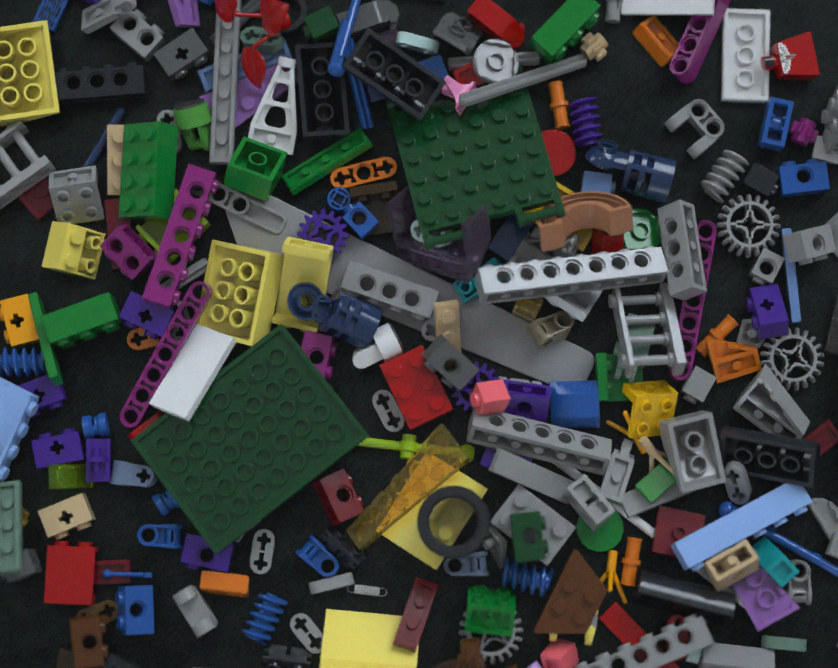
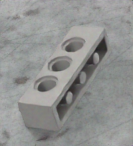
[657,199,707,301]
[341,260,440,321]

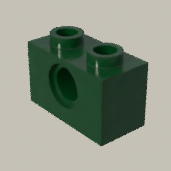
[302,5,339,44]
[510,511,549,562]

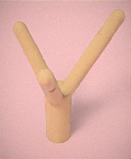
[639,436,674,475]

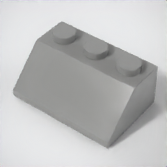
[698,643,775,668]

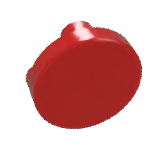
[541,130,576,177]

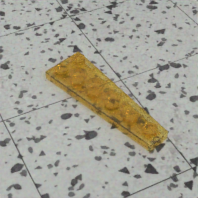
[346,423,471,550]

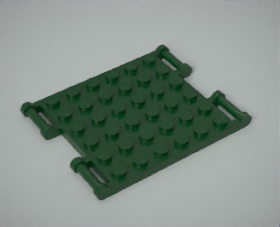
[385,65,566,251]

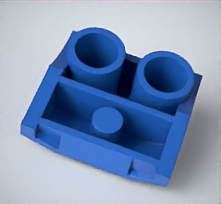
[549,380,600,429]

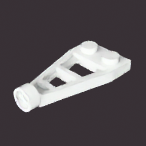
[248,56,297,155]

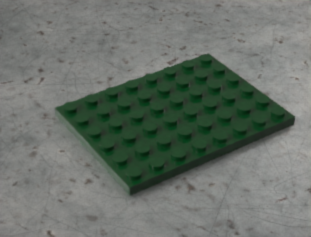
[131,323,369,555]

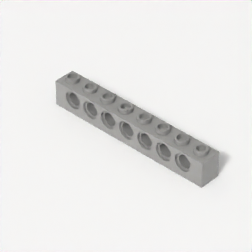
[475,246,668,304]

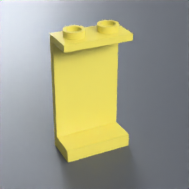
[271,236,334,333]

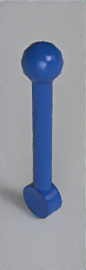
[102,569,153,579]

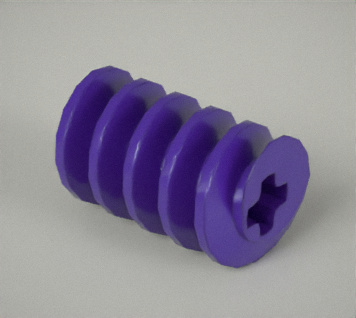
[569,97,603,148]

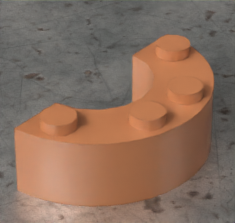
[538,191,634,252]

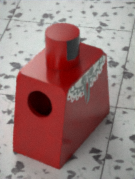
[761,31,820,80]

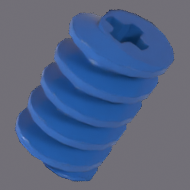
[0,347,46,378]
[501,557,553,597]
[242,592,288,645]

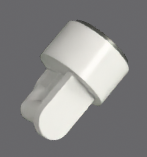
[352,323,405,369]

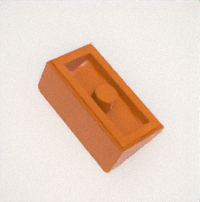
[633,15,679,67]
[200,571,249,598]

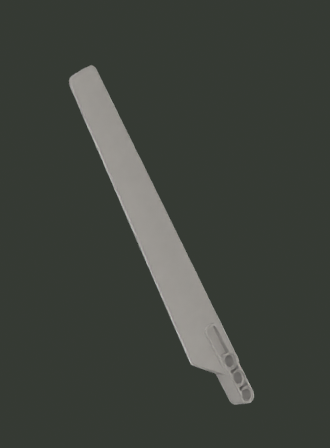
[192,183,595,384]

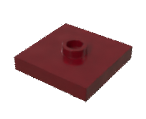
[650,506,705,558]

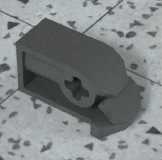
[336,0,399,40]

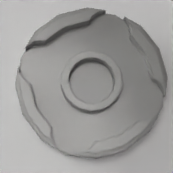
[472,39,519,84]

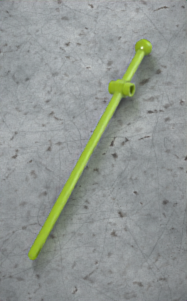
[358,434,475,463]

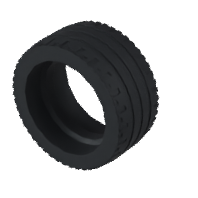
[417,485,490,558]

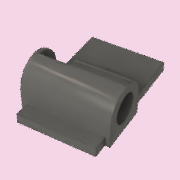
[432,12,483,56]

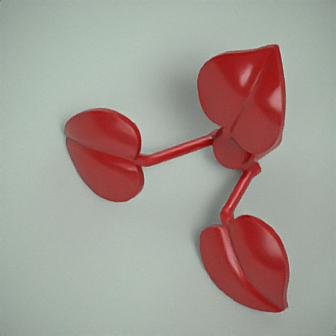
[215,0,291,88]

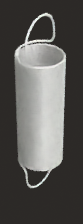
[347,584,387,596]

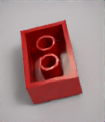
[380,345,453,431]

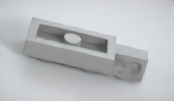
[81,0,137,34]
[600,438,635,505]

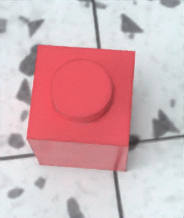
[470,379,511,416]

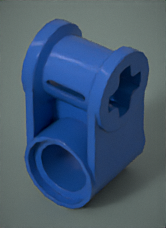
[137,524,184,549]
[295,534,340,577]

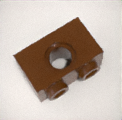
[69,614,108,668]

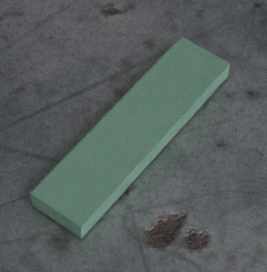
[0,480,22,576]

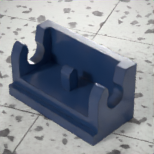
[487,214,535,263]

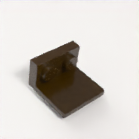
[349,181,403,238]

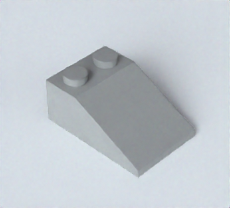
[658,410,726,493]

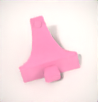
[441,75,477,115]

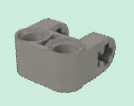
[664,99,724,160]
[172,585,219,638]

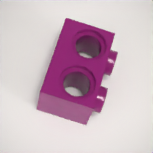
[100,223,157,280]

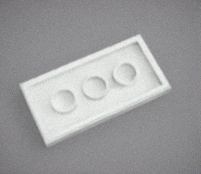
[621,0,715,15]
[721,9,770,103]
[149,324,237,422]

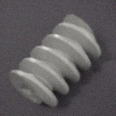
[700,150,749,203]

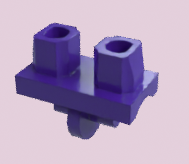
[86,439,111,482]

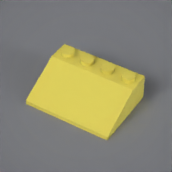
[0,20,60,126]
[197,240,284,346]
[377,454,488,570]
[320,609,419,668]

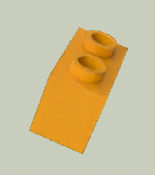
[0,294,39,348]

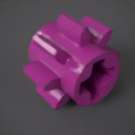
[788,117,819,146]

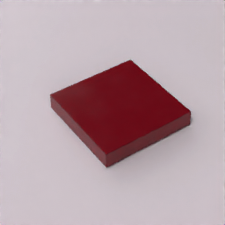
[18,155,57,221]

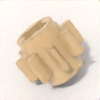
[579,32,609,61]

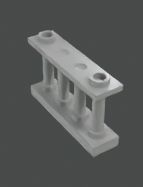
[0,120,56,209]
[608,282,687,378]

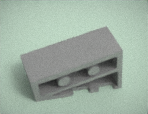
[733,364,810,439]

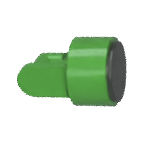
[173,99,211,151]

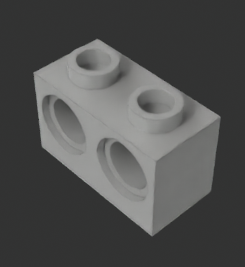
[110,9,165,63]
[563,474,616,532]

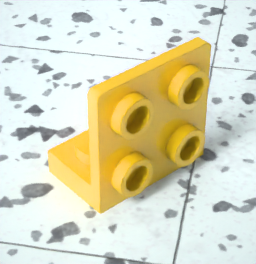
[622,380,678,438]

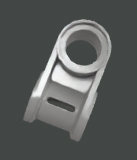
[785,559,812,605]

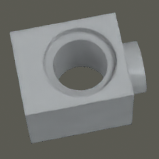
[748,248,785,286]
[680,366,717,405]

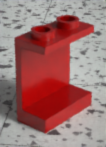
[44,541,99,605]

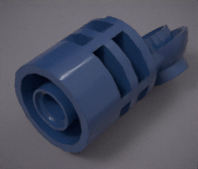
[585,139,676,204]
[287,282,382,349]

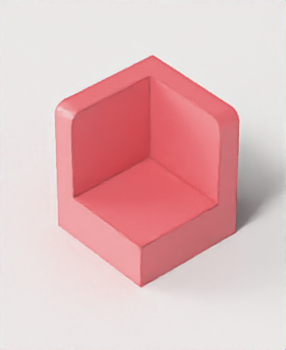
[540,638,579,668]

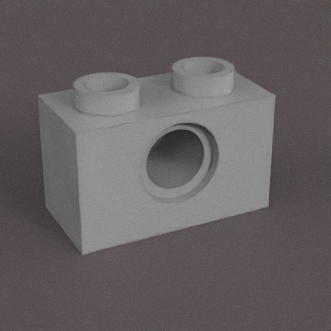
[782,224,836,265]

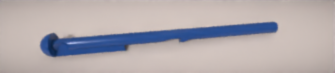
[328,0,361,77]
[718,501,838,577]

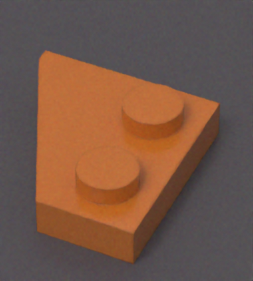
[705,338,762,383]

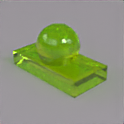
[48,464,93,489]

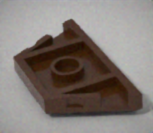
[533,549,607,633]

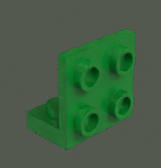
[594,353,643,402]
[464,585,516,637]

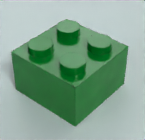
[224,136,288,201]

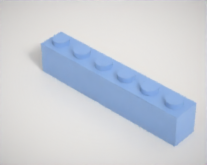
[671,483,812,572]

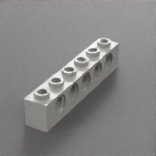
[466,407,612,475]
[573,614,715,668]

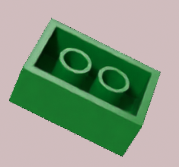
[529,0,601,65]
[41,292,123,349]

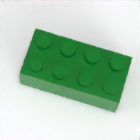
[119,121,178,222]

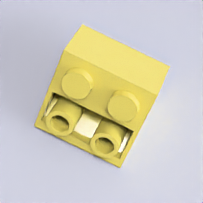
[42,221,106,280]

